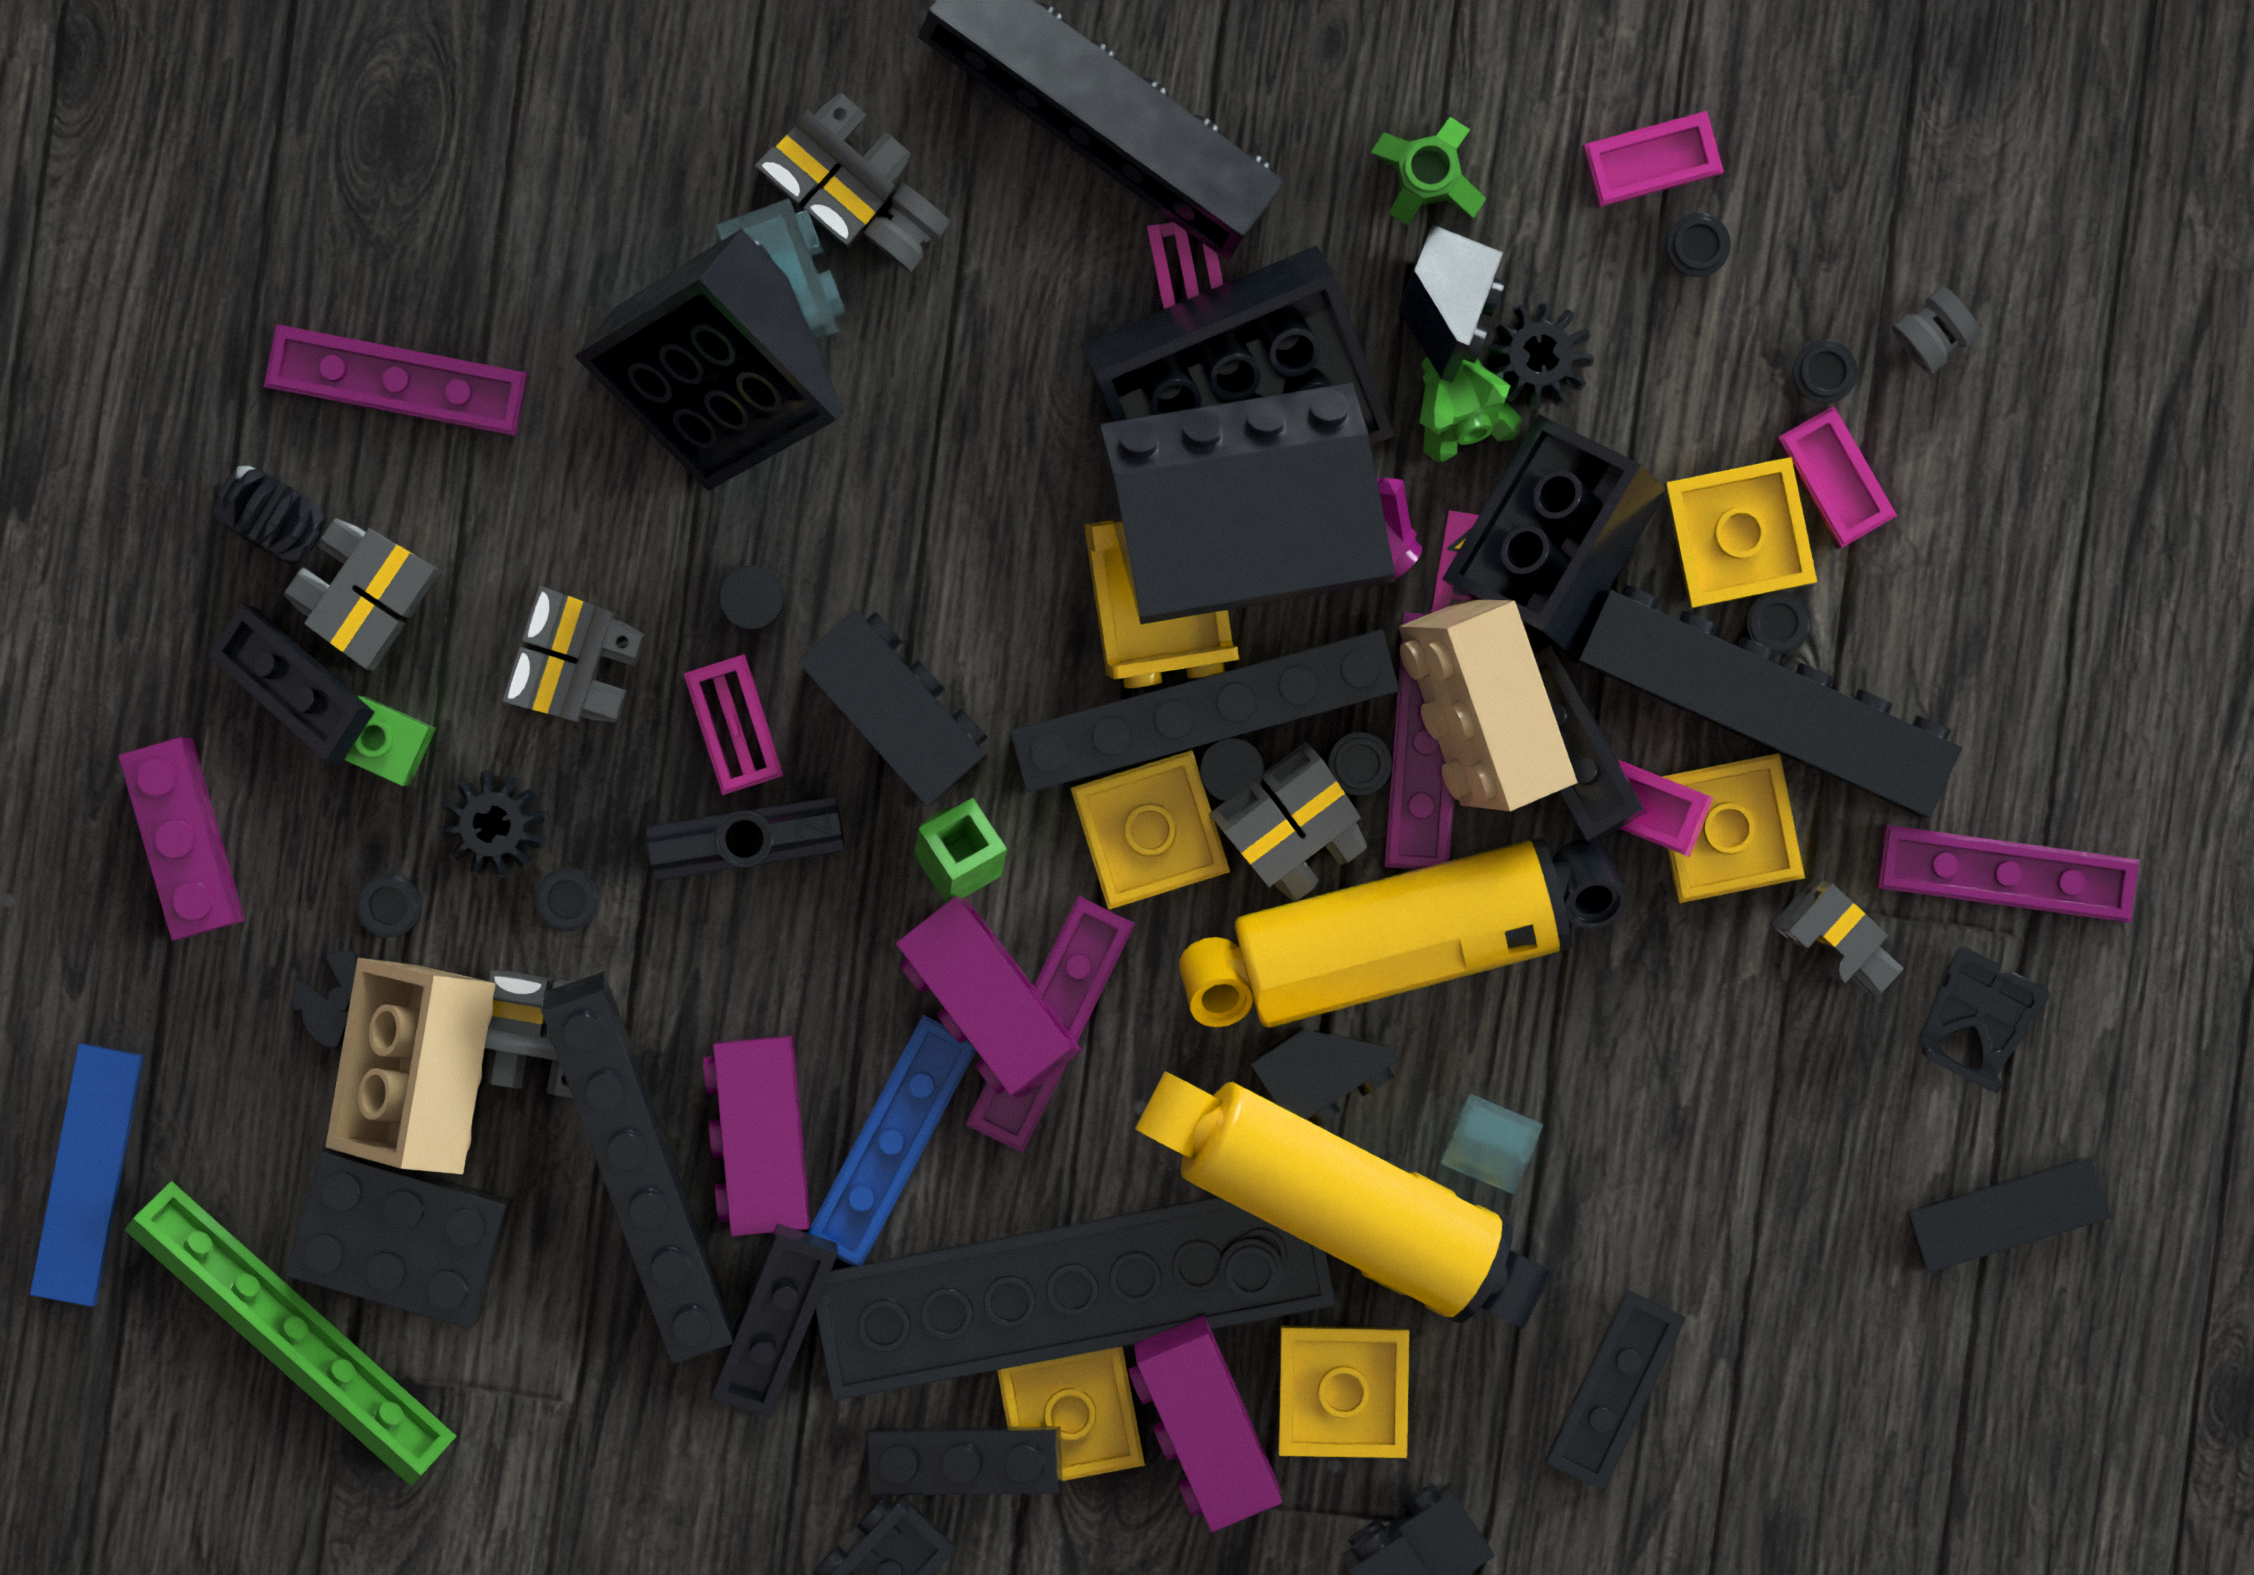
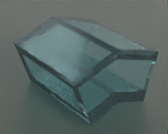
[1440,1094,1543,1194]

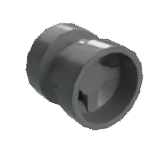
[862,183,951,273]
[1891,286,1982,375]

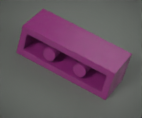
[118,737,245,941]
[896,896,1083,1098]
[703,1034,811,1236]
[1128,1314,1282,1533]

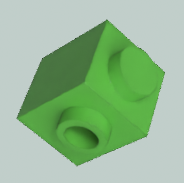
[344,696,436,786]
[914,798,1007,904]

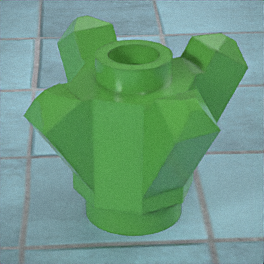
[1371,117,1486,226]
[1419,357,1522,462]

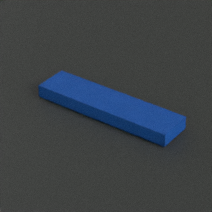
[807,1014,976,1266]
[30,1043,145,1307]

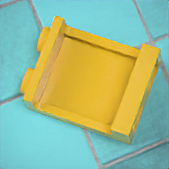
[1084,520,1239,688]

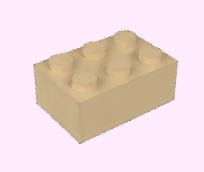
[1399,599,1578,811]
[325,958,496,1174]

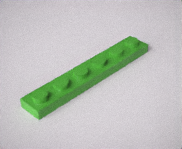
[125,1181,457,1486]

